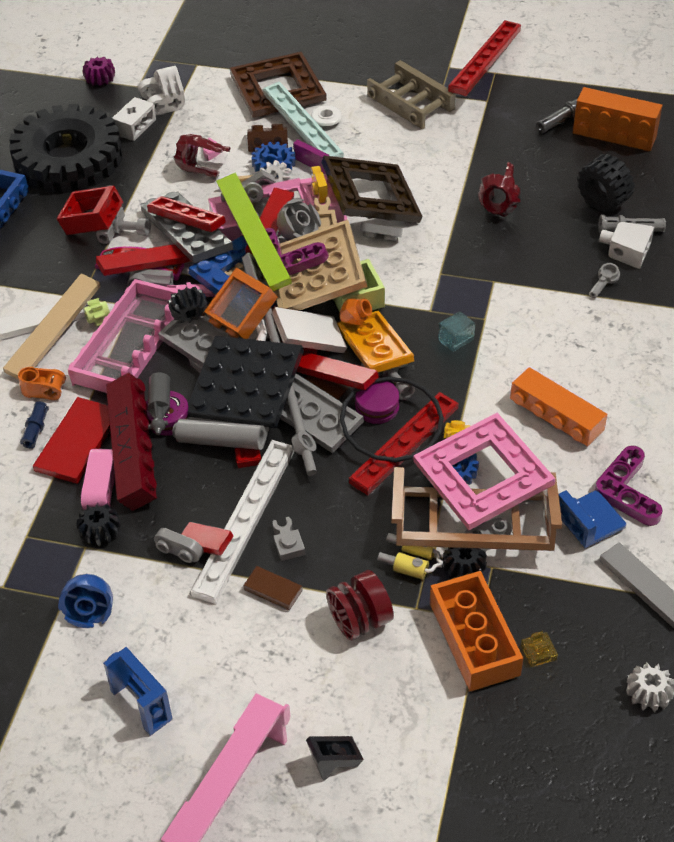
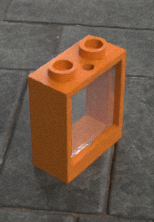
[204,268,278,339]

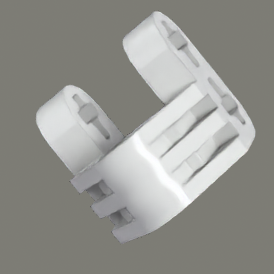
[138,66,185,115]

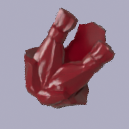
[173,134,231,177]
[478,162,520,217]

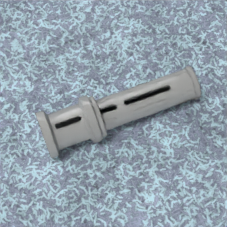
[599,215,666,234]

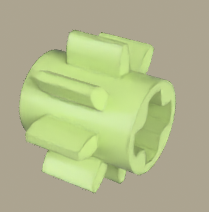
[83,298,110,327]

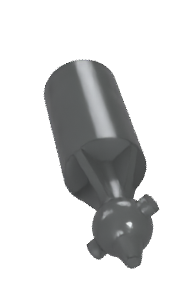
[148,372,171,435]

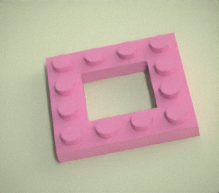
[413,412,555,530]

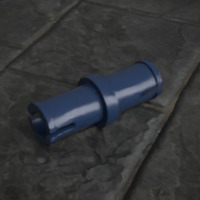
[20,401,49,449]

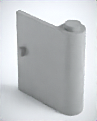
[172,417,270,450]

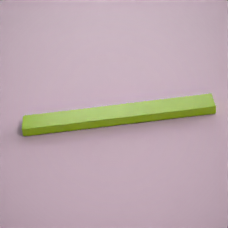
[216,172,292,291]

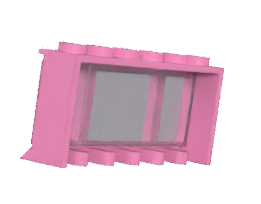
[68,279,178,393]

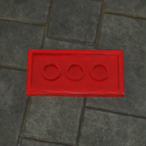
[33,397,111,484]

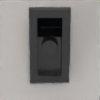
[306,736,364,780]

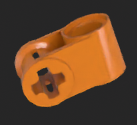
[18,367,66,400]

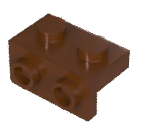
[247,124,288,152]

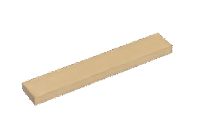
[3,274,100,380]

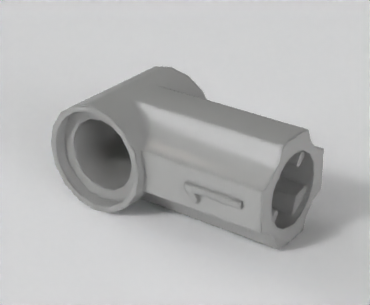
[127,269,174,287]

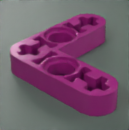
[265,228,329,276]
[595,446,663,526]

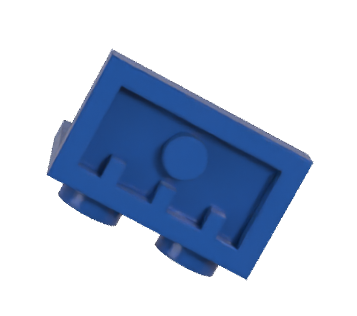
[558,490,626,548]

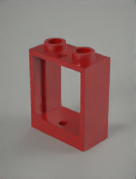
[57,186,123,235]

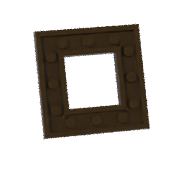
[321,155,423,223]

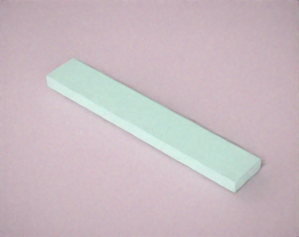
[263,81,344,158]

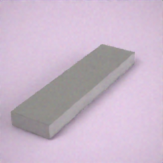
[599,542,674,628]

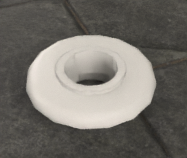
[311,105,342,126]

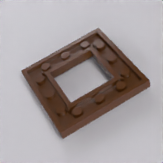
[230,51,327,118]

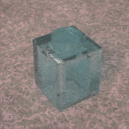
[438,311,475,352]

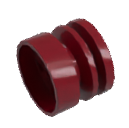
[326,570,394,641]

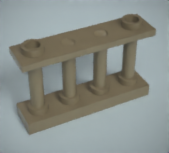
[367,60,456,130]

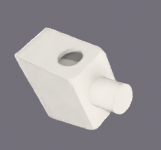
[599,222,654,269]

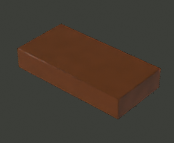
[243,566,303,611]

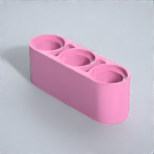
[81,449,115,510]

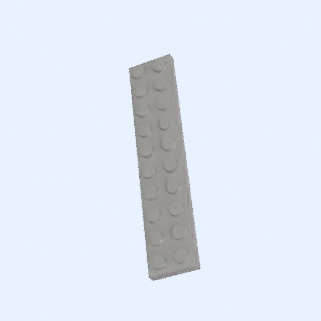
[158,315,364,453]

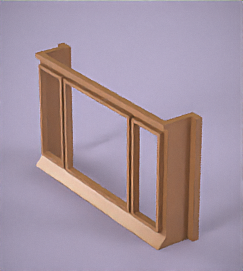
[391,467,562,551]

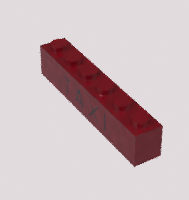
[106,372,157,511]

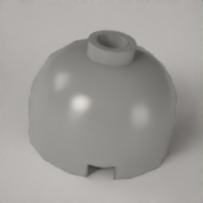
[277,198,321,241]

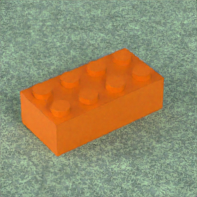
[573,87,662,151]
[430,571,523,692]

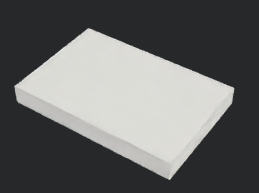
[272,307,347,353]

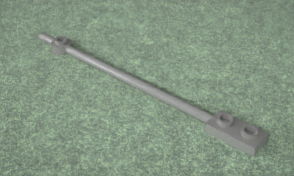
[242,253,317,476]

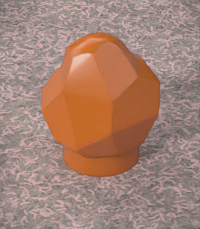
[339,298,372,325]

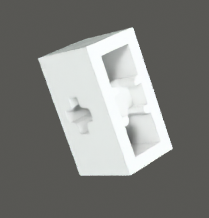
[113,97,156,141]

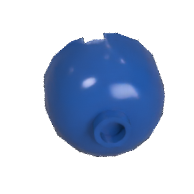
[58,573,113,628]

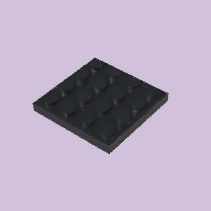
[188,336,304,428]

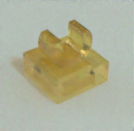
[521,631,558,667]

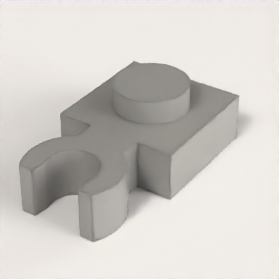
[273,517,305,561]

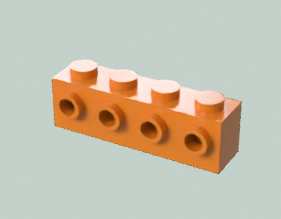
[510,367,608,447]

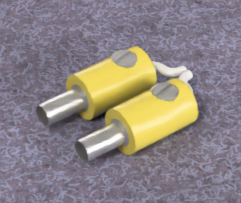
[378,533,443,580]

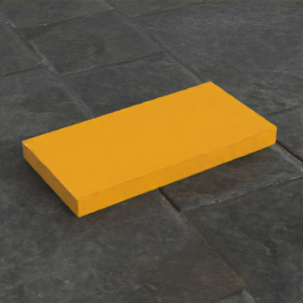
[337,311,414,372]

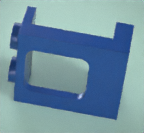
[103,647,173,736]

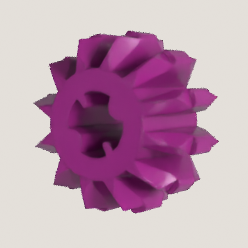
[82,56,115,86]

